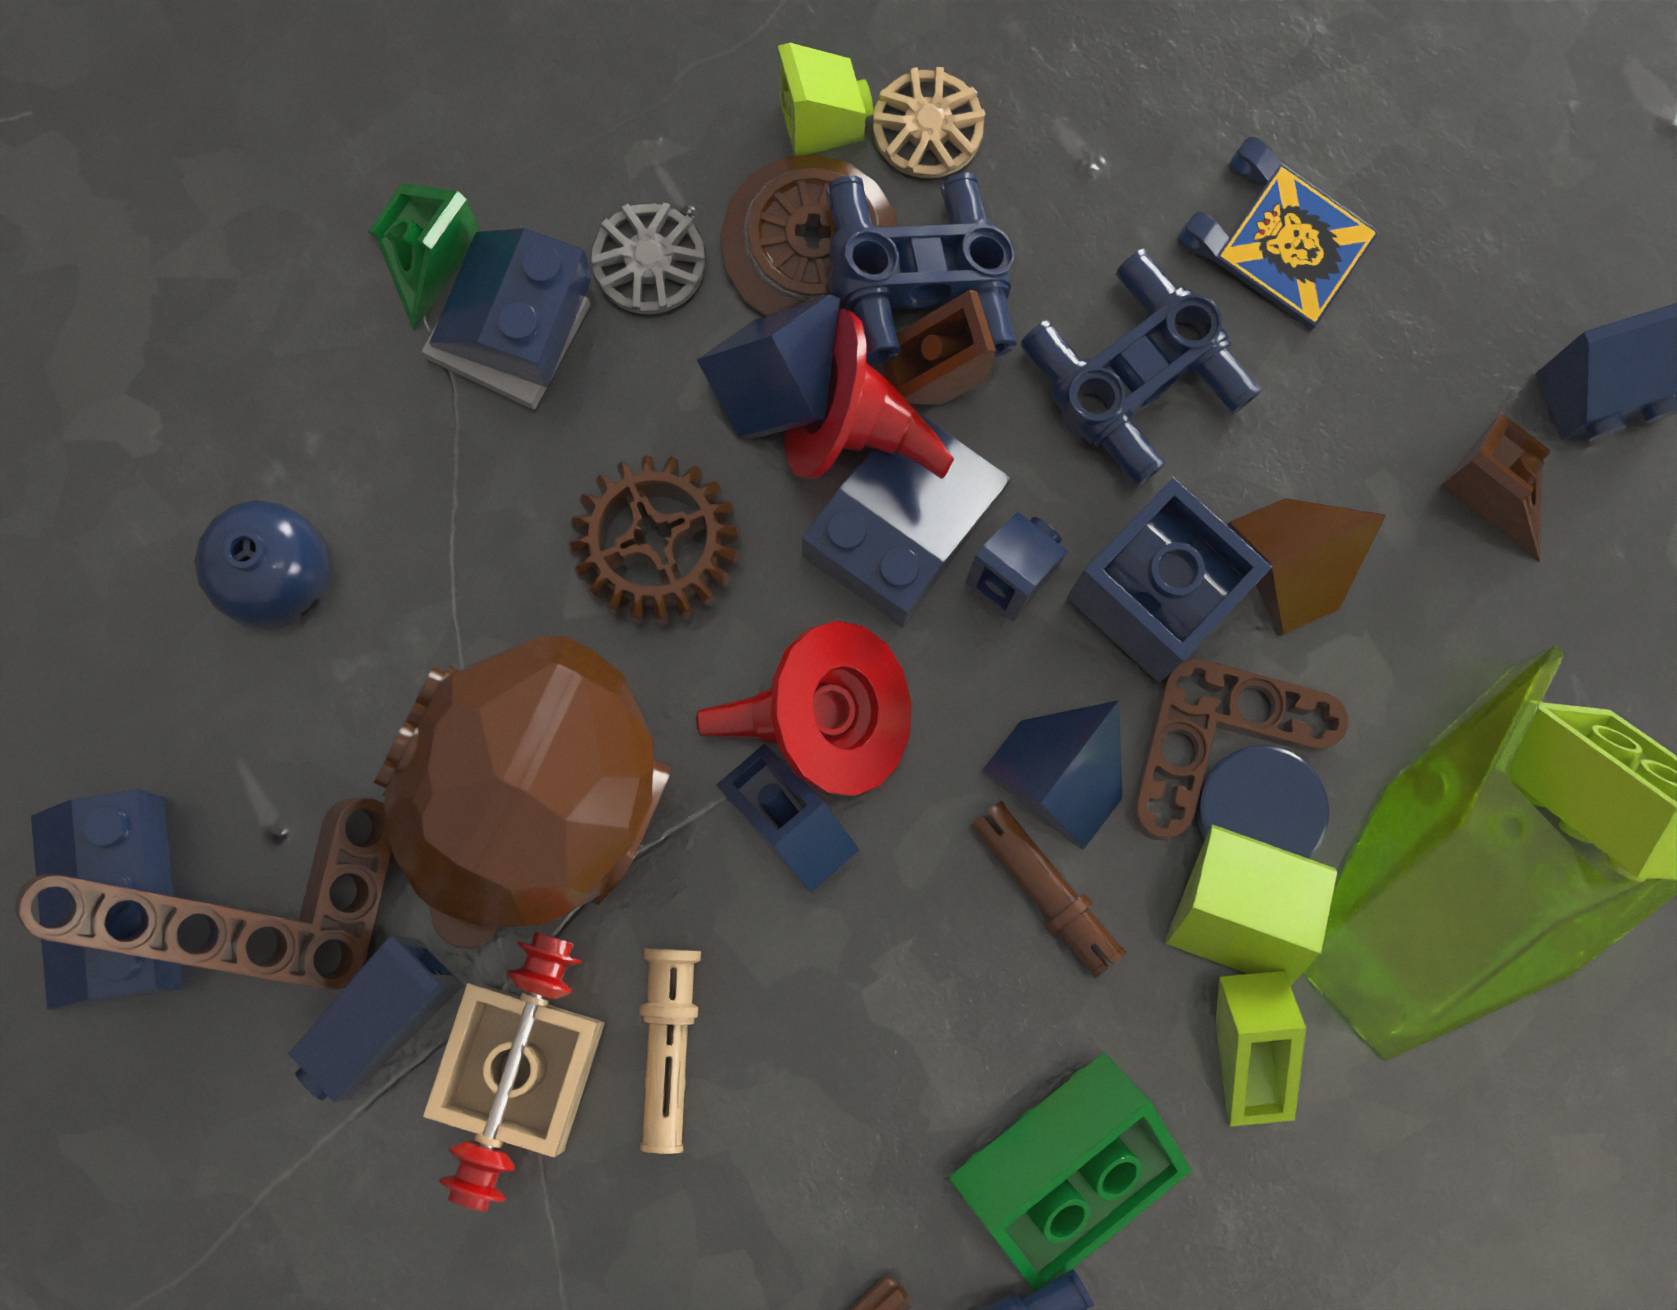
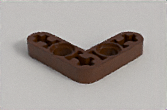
[1132,658,1348,840]

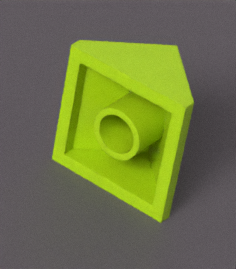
[1165,824,1337,986]

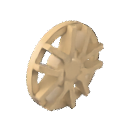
[872,67,985,178]

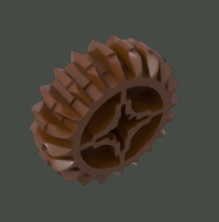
[568,455,740,626]

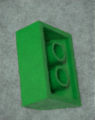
[948,1052,1192,1291]

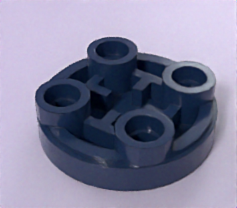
[1195,745,1329,859]

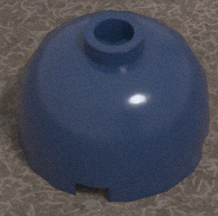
[194,500,331,630]

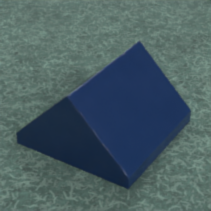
[697,294,840,440]

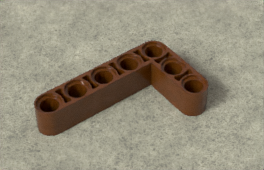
[15,798,392,990]

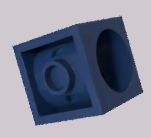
[1066,477,1272,683]

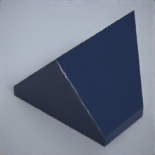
[981,700,1122,850]

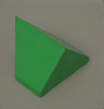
[368,183,481,331]

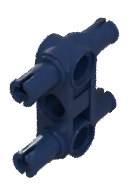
[826,172,1017,365]
[1020,248,1262,487]

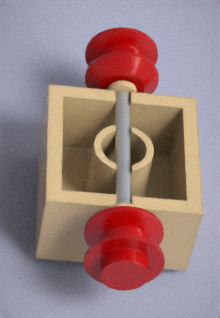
[423,932,605,1211]

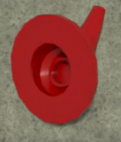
[784,309,954,479]
[696,621,912,796]

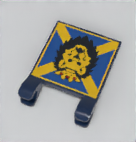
[1178,137,1379,330]

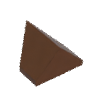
[1442,412,1551,562]
[1227,498,1386,636]

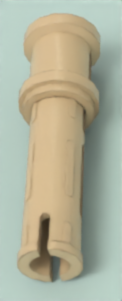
[639,948,701,1154]

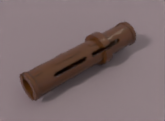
[970,800,1127,979]

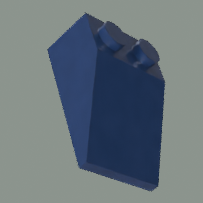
[802,411,1011,627]

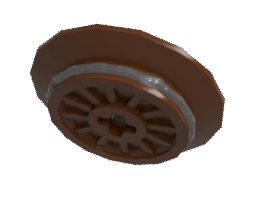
[720,154,898,316]

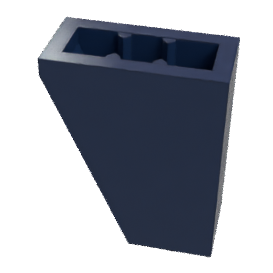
[288,935,464,1102]

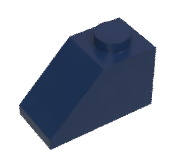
[965,512,1068,622]
[716,743,860,893]

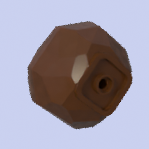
[373,636,671,928]

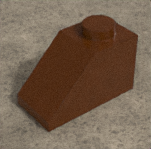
[883,290,996,405]

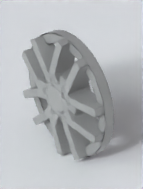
[591,203,706,315]

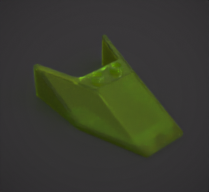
[1303,645,1677,1061]

